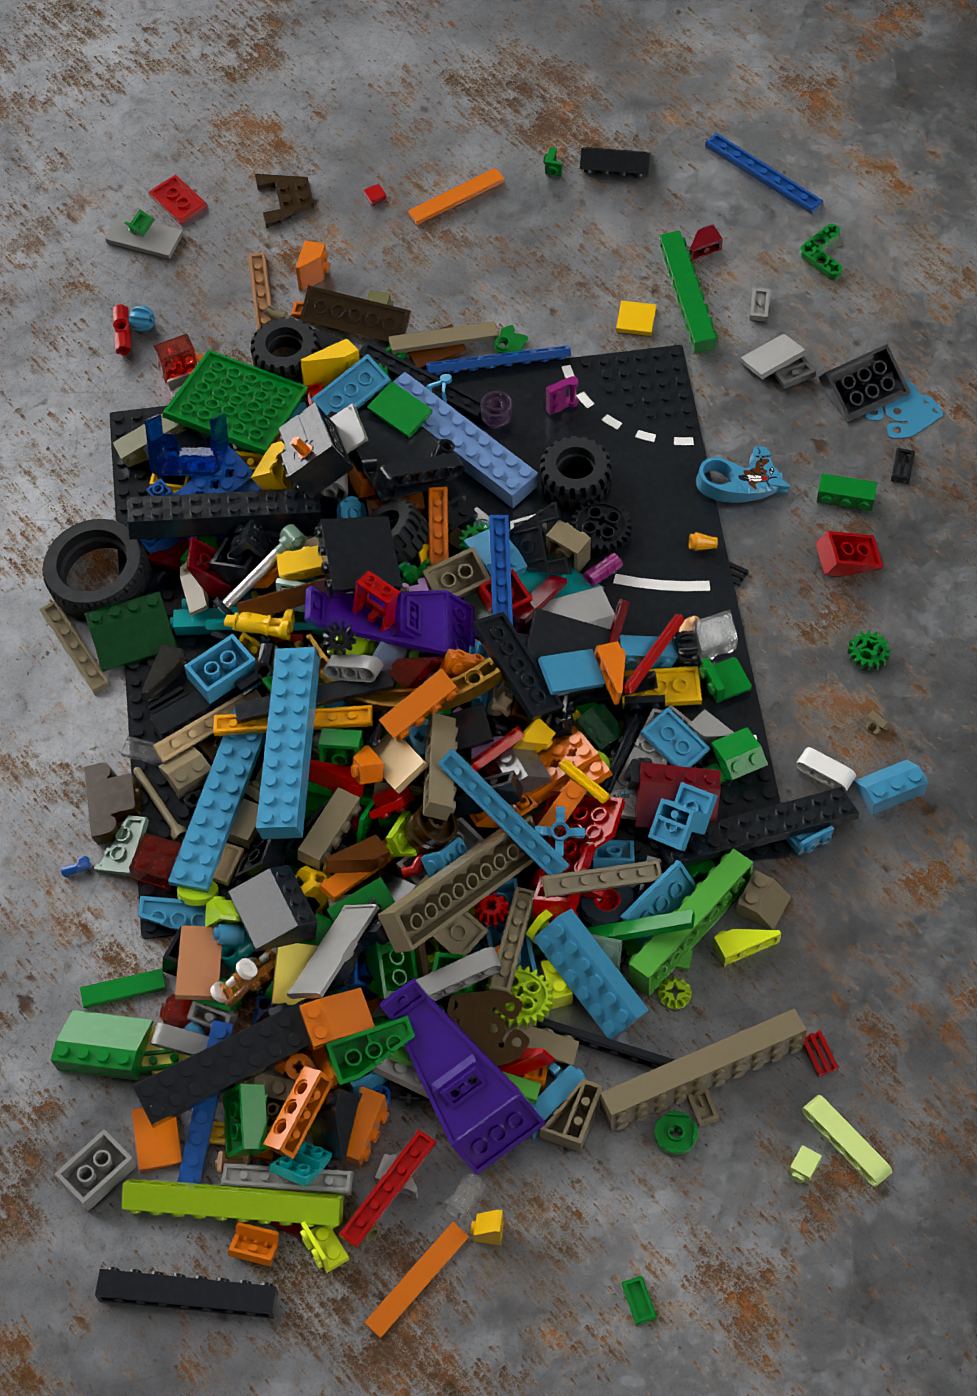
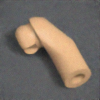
[679,616,700,632]

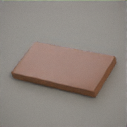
[175,926,222,1000]

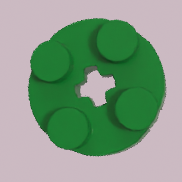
[654,1111,698,1155]

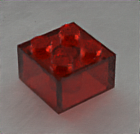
[153,334,198,383]
[129,833,182,890]

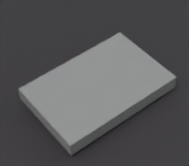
[740,334,806,379]

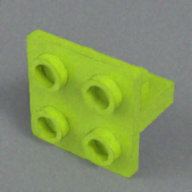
[386,811,418,857]

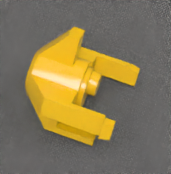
[295,866,331,915]

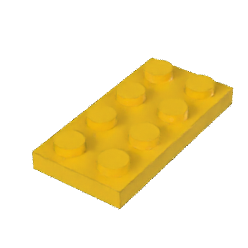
[622,666,702,709]

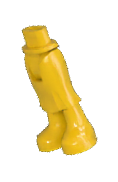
[224,609,295,640]

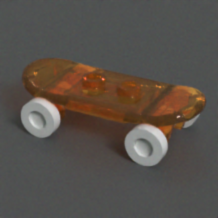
[210,948,277,1007]

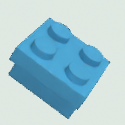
[648,782,718,851]

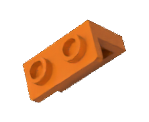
[228,1222,279,1266]

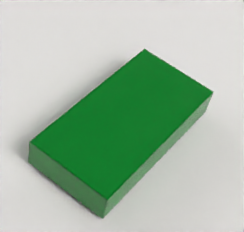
[621,1276,657,1326]

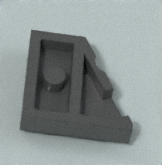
[775,356,816,389]

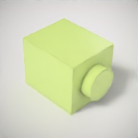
[789,1145,822,1185]

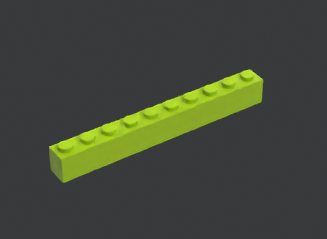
[122,1179,344,1229]

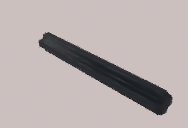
[601,714,643,794]

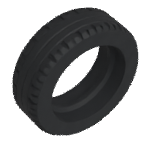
[42,519,150,620]

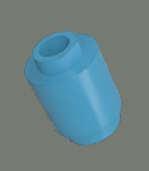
[213,924,244,946]

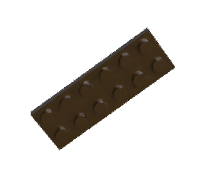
[300,285,412,343]

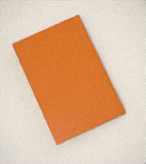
[131,1107,182,1173]

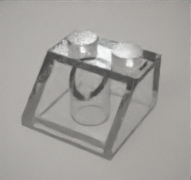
[693,610,738,660]

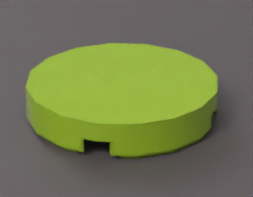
[177,880,219,906]

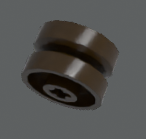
[405,804,458,854]

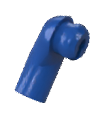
[61,856,91,877]

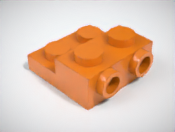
[437,649,485,683]

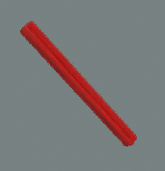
[623,614,684,695]

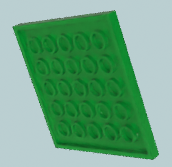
[162,349,308,456]

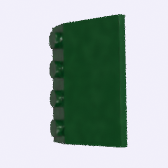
[85,592,177,672]

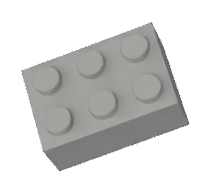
[55,1129,137,1212]

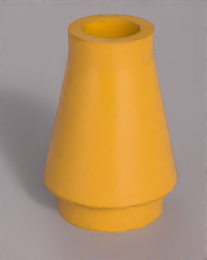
[689,532,718,551]

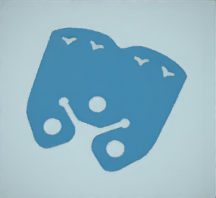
[865,379,943,438]

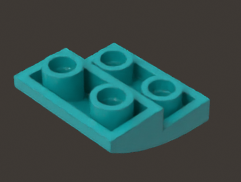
[270,1140,332,1187]

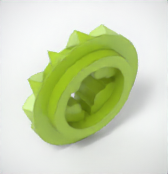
[658,976,692,1009]

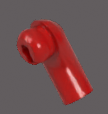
[401,853,425,878]

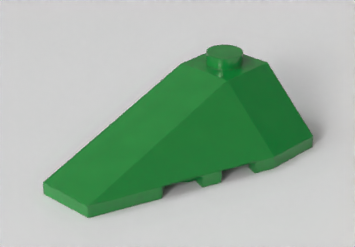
[324,1016,415,1085]

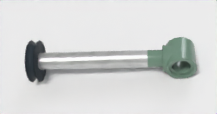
[211,524,307,615]

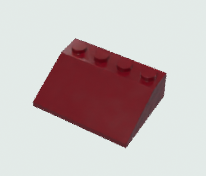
[635,762,721,829]

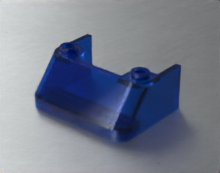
[144,414,229,476]

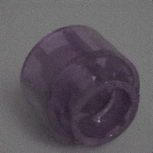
[481,391,513,428]

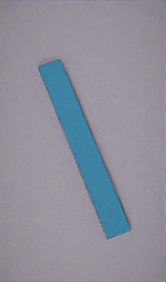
[438,748,570,875]

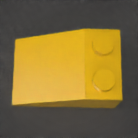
[301,339,359,387]

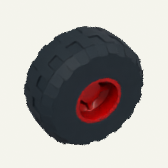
[576,886,637,927]

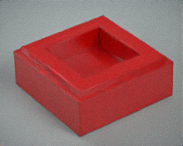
[363,183,387,205]

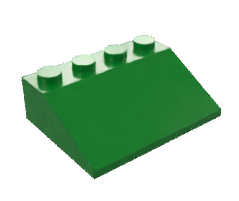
[50,1010,153,1080]

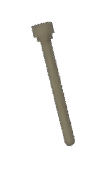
[133,767,187,843]

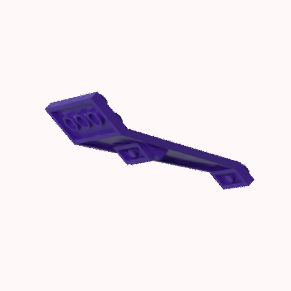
[305,585,475,657]
[380,978,546,1175]

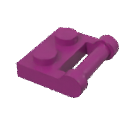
[546,376,578,415]

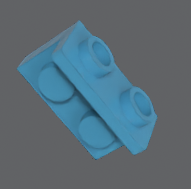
[786,825,834,855]

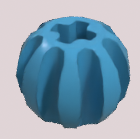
[129,306,155,332]

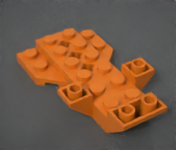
[469,726,612,828]

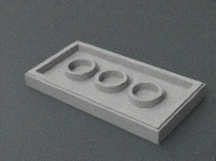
[105,214,183,259]

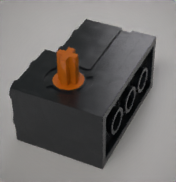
[279,403,353,499]

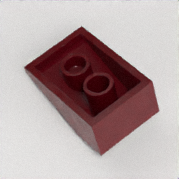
[186,537,236,600]

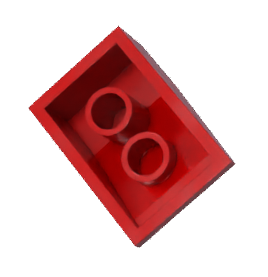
[815,531,884,577]

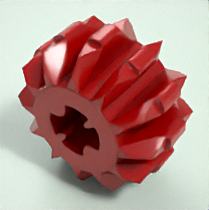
[474,891,509,928]

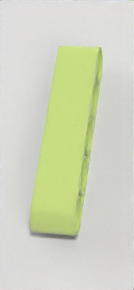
[802,1095,893,1187]

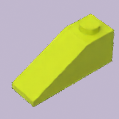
[713,929,781,966]

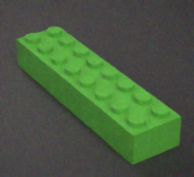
[628,849,753,997]

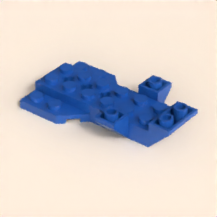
[127,440,263,553]

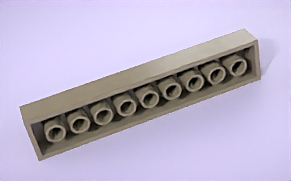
[378,815,536,953]
[600,1008,807,1131]

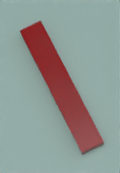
[339,1129,437,1249]

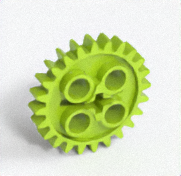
[485,965,554,1029]

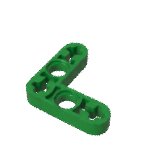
[800,224,842,280]

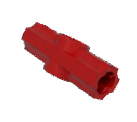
[113,304,132,356]

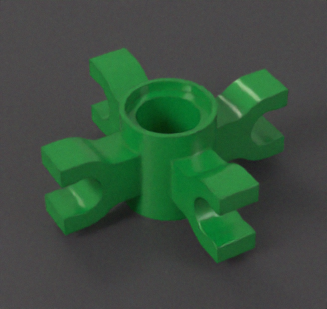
[398,559,432,588]

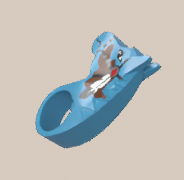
[696,446,790,503]

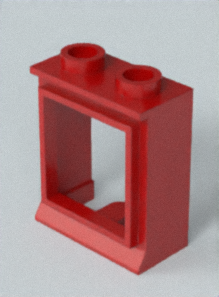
[352,571,400,633]

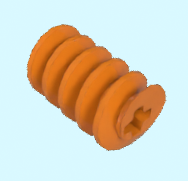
[285,1053,317,1081]

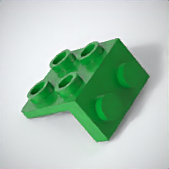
[699,657,751,703]

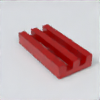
[803,1030,838,1077]

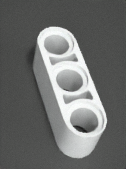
[795,747,856,793]

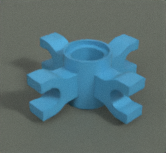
[535,806,585,858]

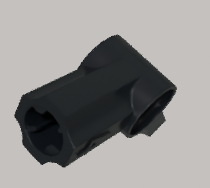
[234,643,278,697]

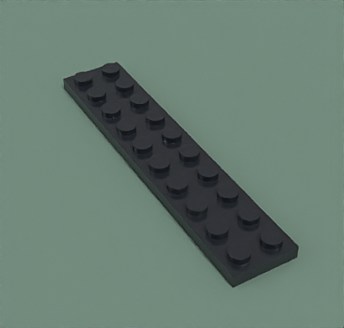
[655,787,859,867]

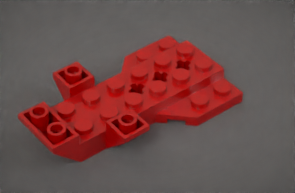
[528,796,626,923]

